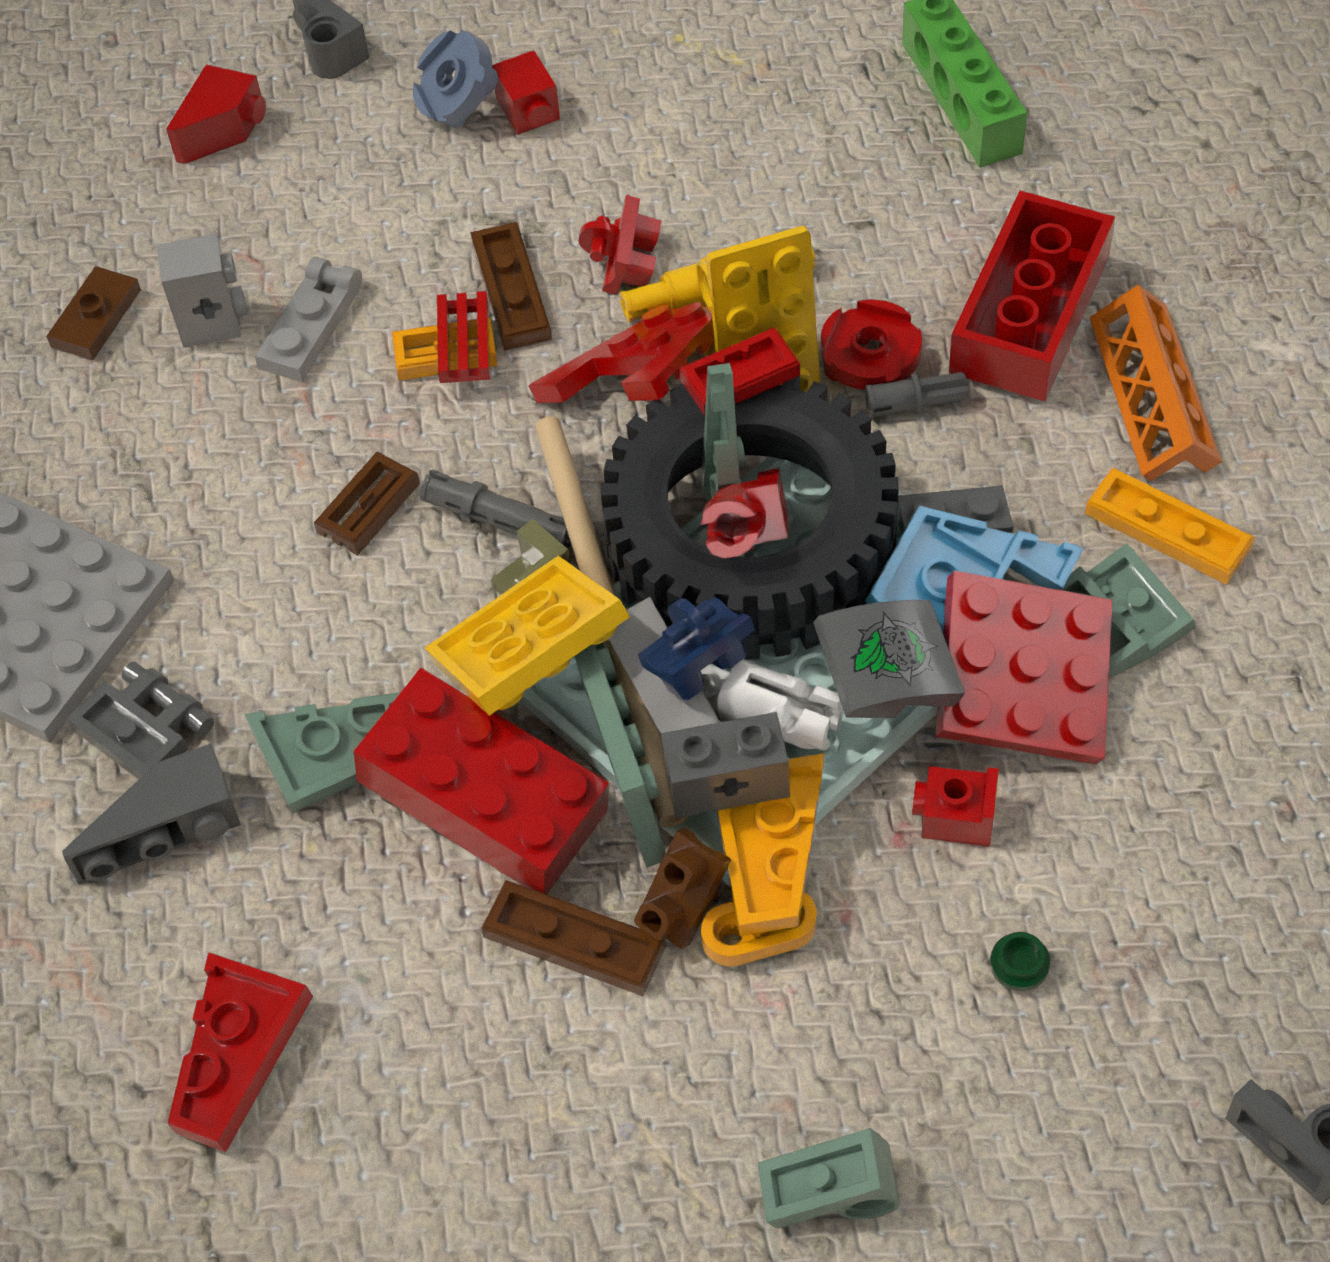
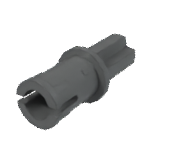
[865,372,969,418]

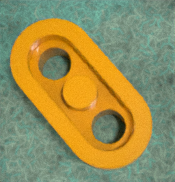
[701,892,817,966]

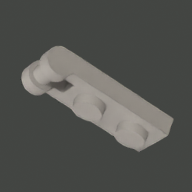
[254,257,362,382]

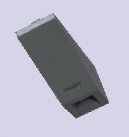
[62,743,241,885]

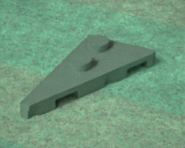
[701,363,745,557]

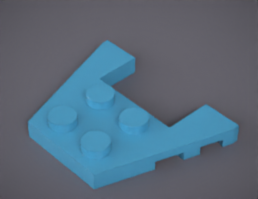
[865,506,1083,633]

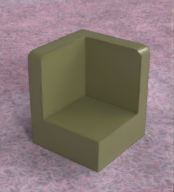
[492,519,571,595]

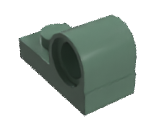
[758,1128,900,1229]

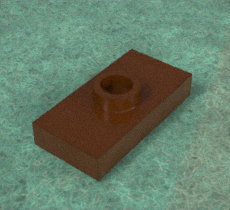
[46,266,141,360]

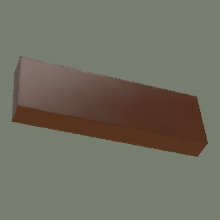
[470,222,552,351]
[481,880,666,996]

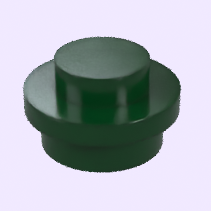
[990,932,1050,991]

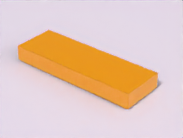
[1085,467,1255,585]

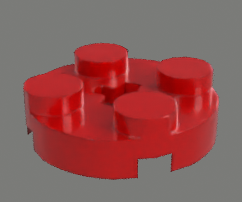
[820,299,922,390]

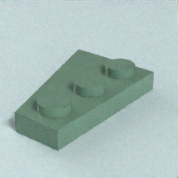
[245,692,400,814]

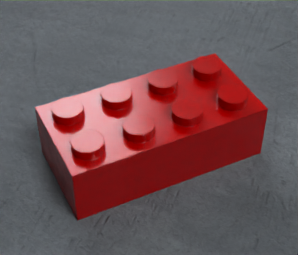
[948,190,1115,402]
[353,668,610,895]

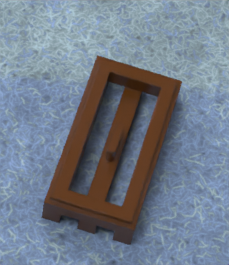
[314,452,420,556]

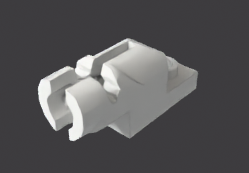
[701,659,844,751]

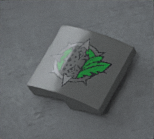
[814,600,965,718]

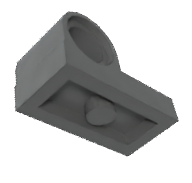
[293,0,370,79]
[1225,1079,1330,1205]

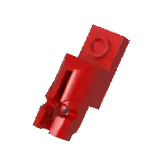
[702,468,790,559]

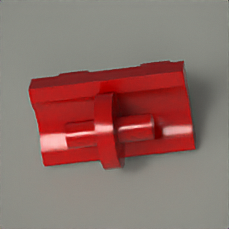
[578,195,662,295]

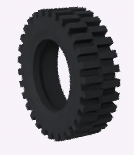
[601,376,899,659]

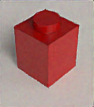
[492,50,560,135]

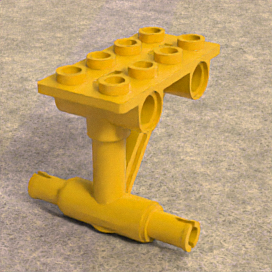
[619,225,820,392]

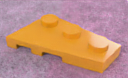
[717,753,824,936]

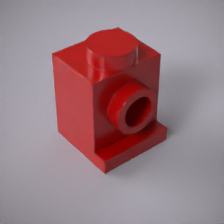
[912,766,999,846]

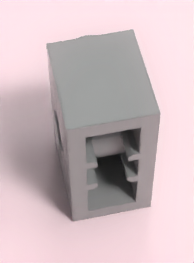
[157,234,247,347]

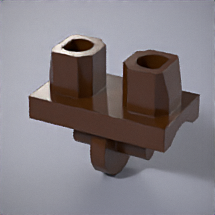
[634,827,732,949]

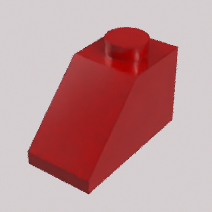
[166,64,266,164]

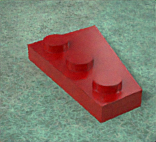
[167,952,313,1153]

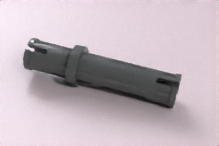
[420,469,571,548]

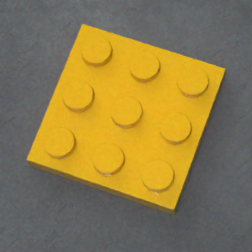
[425,556,630,716]

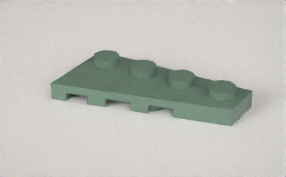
[574,645,666,868]

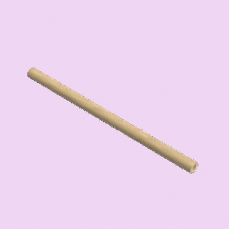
[535,416,687,827]

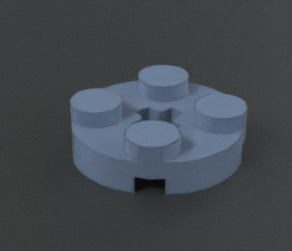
[413,30,498,128]

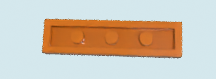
[1089,284,1222,481]

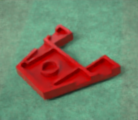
[528,302,715,403]

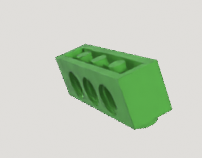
[902,0,1027,168]

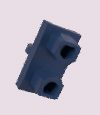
[637,597,755,700]

